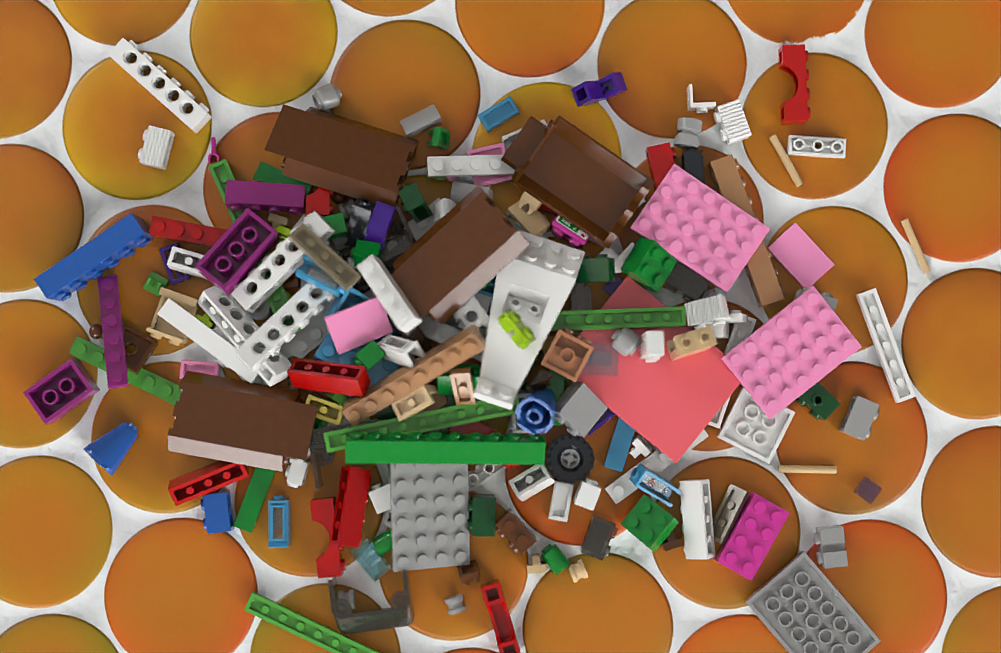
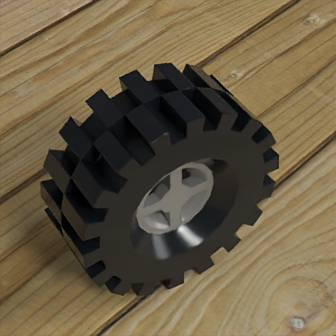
[546,434,595,483]

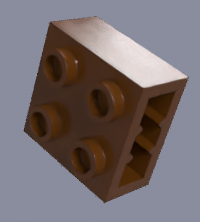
[495,508,537,554]

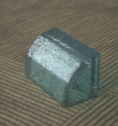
[349,538,392,582]

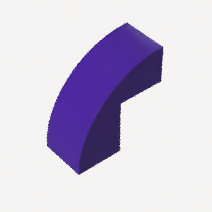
[571,72,628,107]
[364,201,395,257]

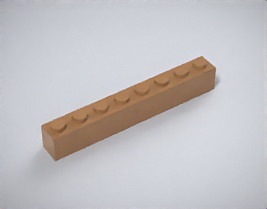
[707,154,785,307]
[341,324,485,426]

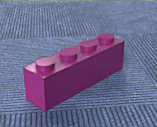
[225,180,306,215]

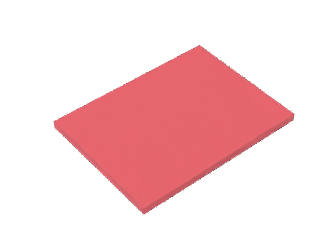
[577,276,740,463]

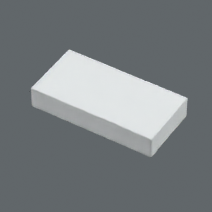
[548,480,574,522]

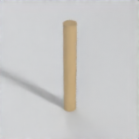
[769,134,804,187]
[901,219,931,274]
[778,465,837,474]

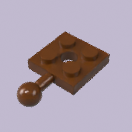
[89,324,158,375]

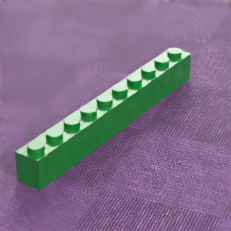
[345,431,546,465]

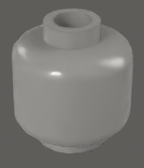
[312,83,342,111]
[611,327,641,356]

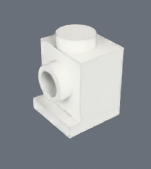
[285,458,311,488]

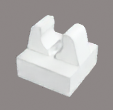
[630,434,653,458]

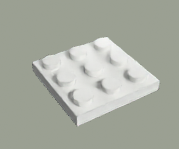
[717,386,795,464]

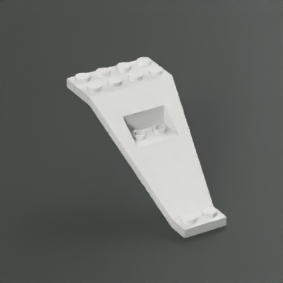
[473,230,585,410]

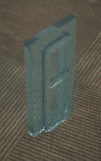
[580,344,619,376]

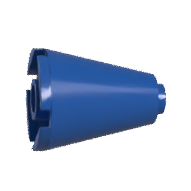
[515,388,555,434]
[84,422,139,475]

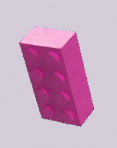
[714,492,789,581]

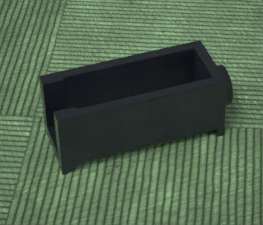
[681,148,705,184]
[344,197,376,248]

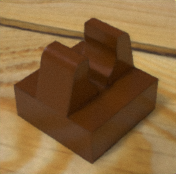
[661,531,684,551]
[457,560,480,586]

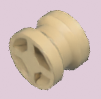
[567,559,588,583]

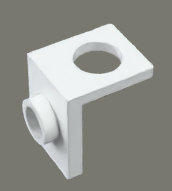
[687,84,716,113]

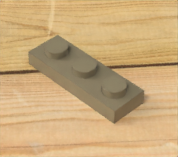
[713,484,750,545]

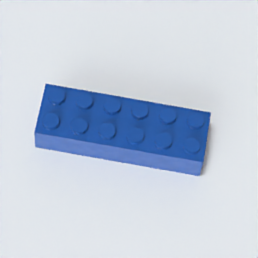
[34,213,154,301]

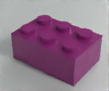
[23,358,100,424]

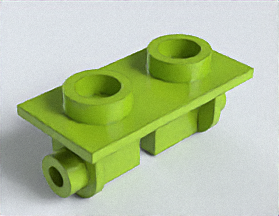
[498,309,536,350]

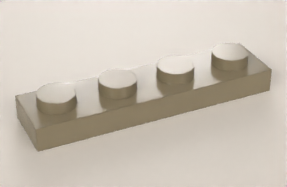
[289,223,361,292]

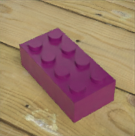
[195,208,280,296]

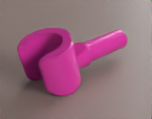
[208,137,221,164]

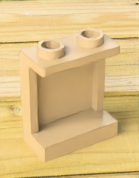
[146,287,200,346]
[666,325,717,361]
[391,385,448,421]

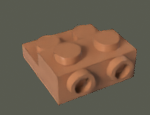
[541,327,594,382]

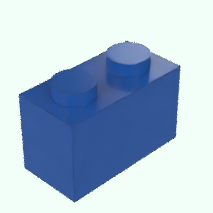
[201,491,235,534]

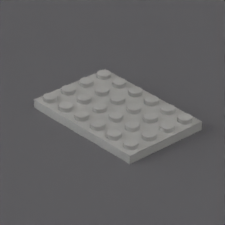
[389,464,470,572]
[745,551,881,653]

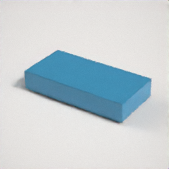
[477,96,520,133]

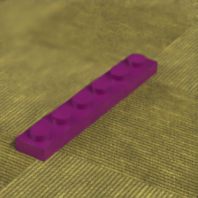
[97,275,129,389]

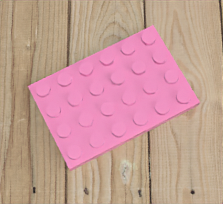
[630,164,770,293]
[721,286,862,419]

